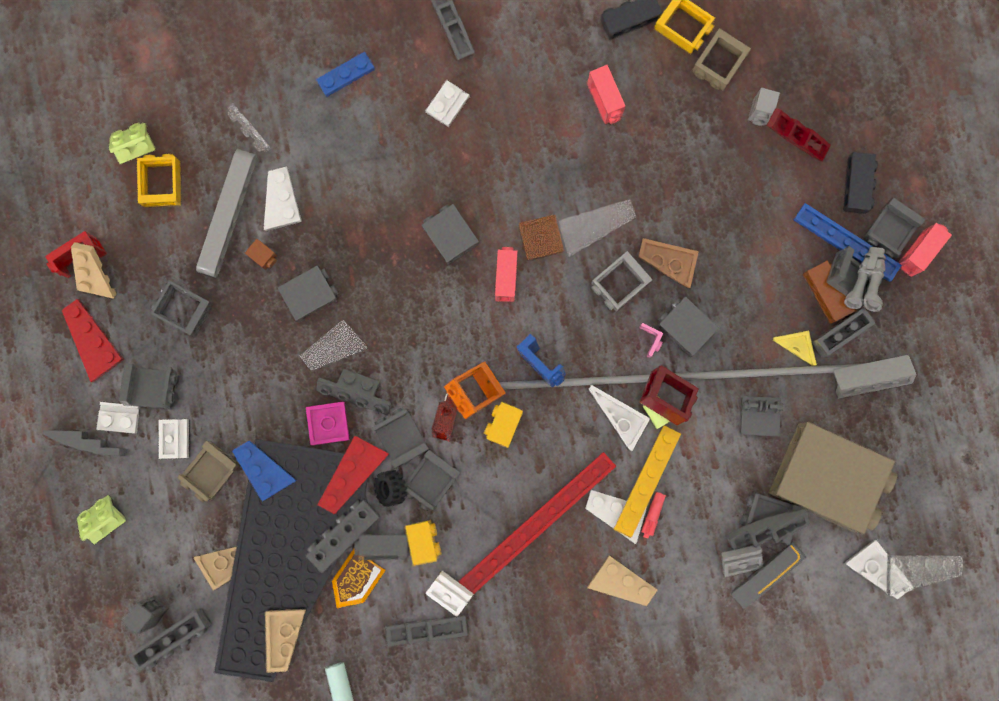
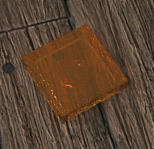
[518,214,564,261]

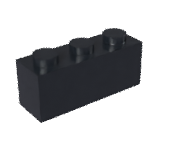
[600,0,663,40]
[843,152,878,214]

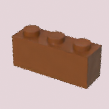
[803,260,855,324]

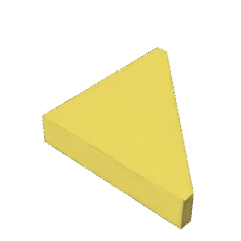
[773,331,817,366]

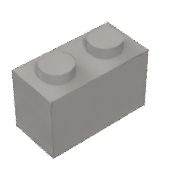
[748,88,780,126]

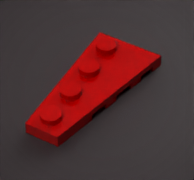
[62,299,124,383]
[318,436,389,514]

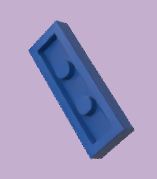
[316,52,375,97]

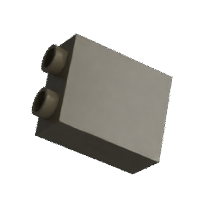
[768,422,897,534]

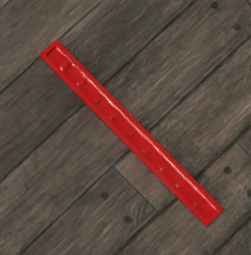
[458,452,617,594]

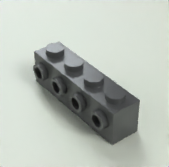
[306,500,380,573]
[128,608,211,672]

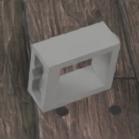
[591,251,652,311]

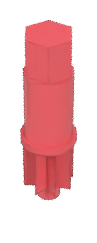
[641,492,666,539]

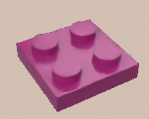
[306,402,350,446]

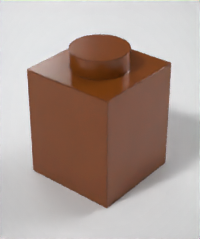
[245,239,277,270]

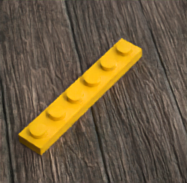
[613,425,681,538]

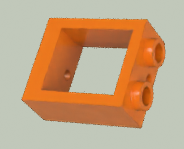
[444,361,506,419]

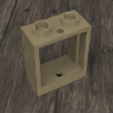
[692,28,751,91]

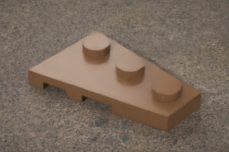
[638,238,699,289]

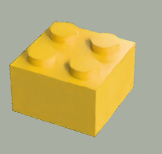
[484,402,523,448]
[405,520,441,566]

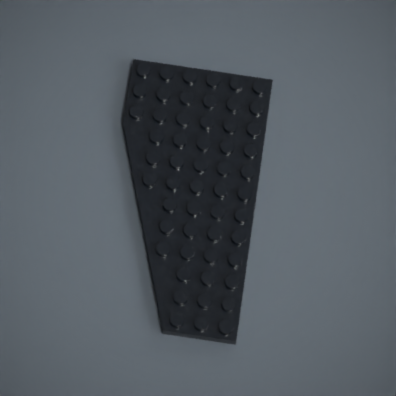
[214,439,368,682]

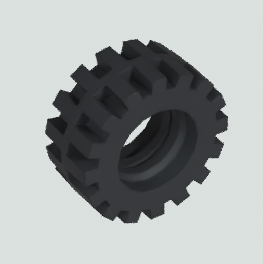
[374,470,407,507]

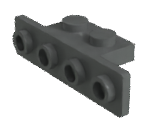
[316,369,391,415]

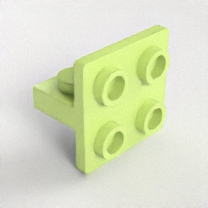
[109,123,155,164]
[77,495,126,544]

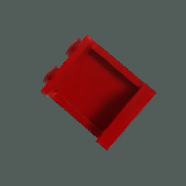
[45,231,107,278]

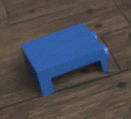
[517,334,566,388]

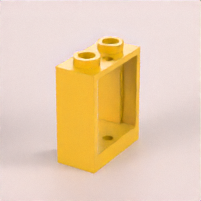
[654,0,715,54]
[137,154,181,207]

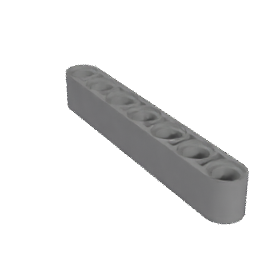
[196,149,257,277]

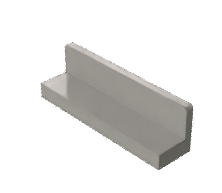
[834,355,917,399]

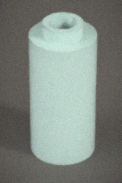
[325,662,354,701]

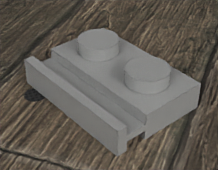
[722,545,763,577]

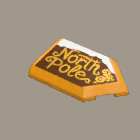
[332,548,386,608]

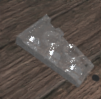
[227,103,271,153]
[299,319,368,371]

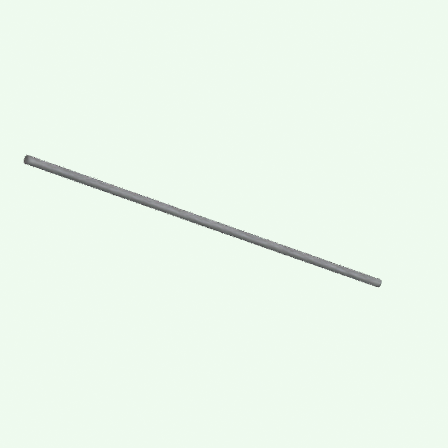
[499,363,865,390]

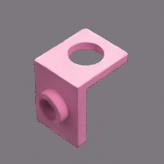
[639,323,663,358]

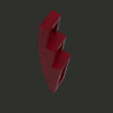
[766,108,831,162]

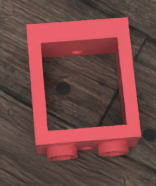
[587,65,625,124]
[898,223,952,277]
[495,247,517,302]

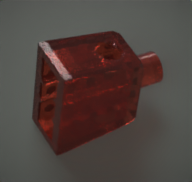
[431,394,458,442]

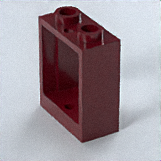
[639,365,699,426]

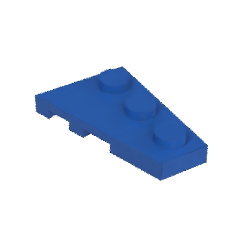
[232,441,297,501]

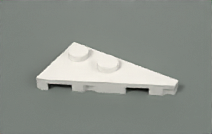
[589,385,650,451]

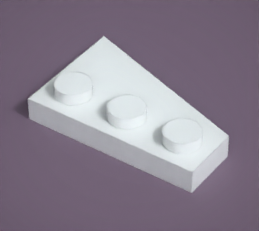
[264,167,302,231]
[585,490,647,544]
[844,540,913,599]

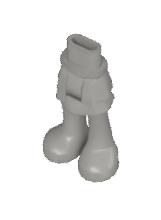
[844,247,886,312]

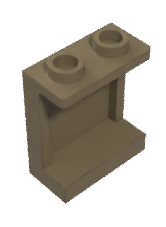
[177,441,240,502]

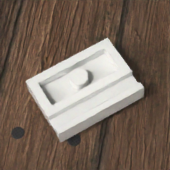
[426,80,469,127]
[96,402,140,434]
[159,419,189,459]
[426,571,473,617]

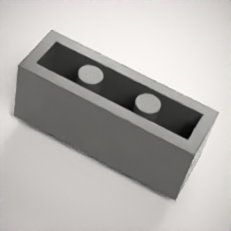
[812,308,875,358]
[122,596,169,635]

